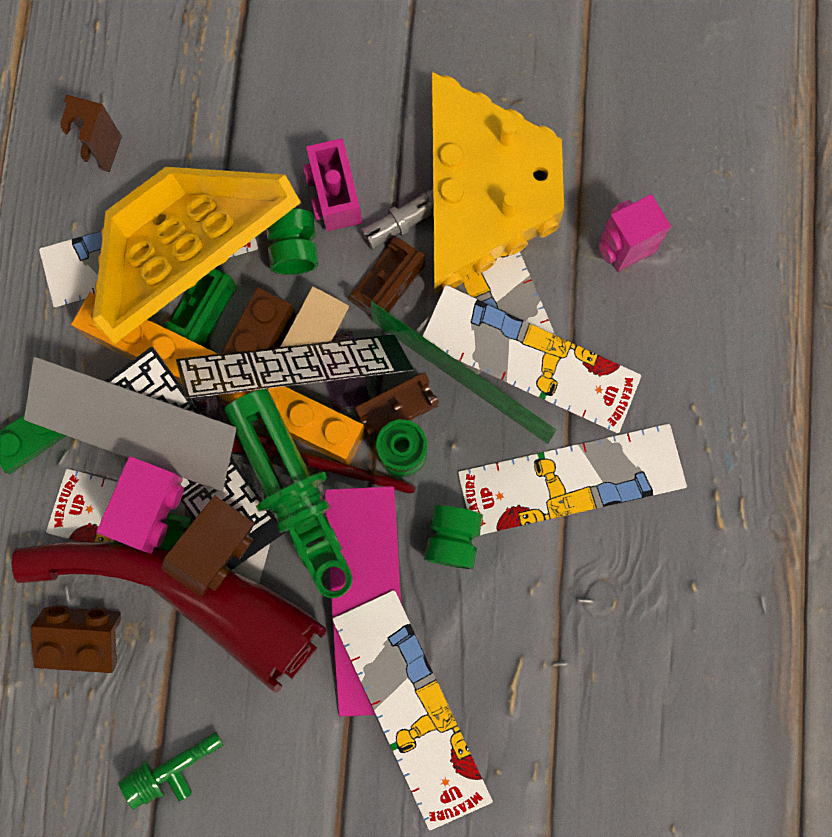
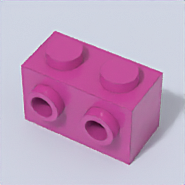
[303,138,362,232]
[599,194,671,272]
[96,456,184,554]

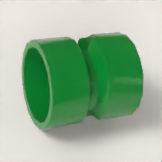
[266,209,318,275]
[376,419,427,478]
[424,505,483,570]

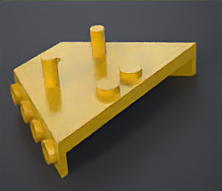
[432,72,564,294]
[92,167,301,344]

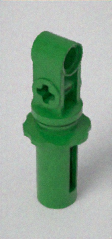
[224,388,353,598]

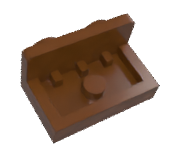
[31,605,121,673]

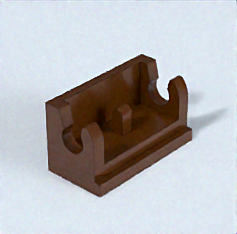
[61,95,122,172]
[348,236,425,317]
[353,372,439,441]

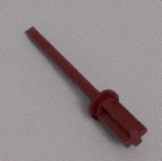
[232,434,416,493]

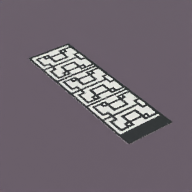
[176,334,414,398]
[105,347,285,570]

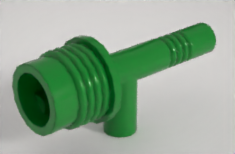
[118,732,224,810]

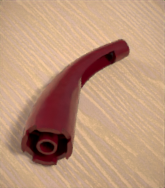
[11,542,327,693]

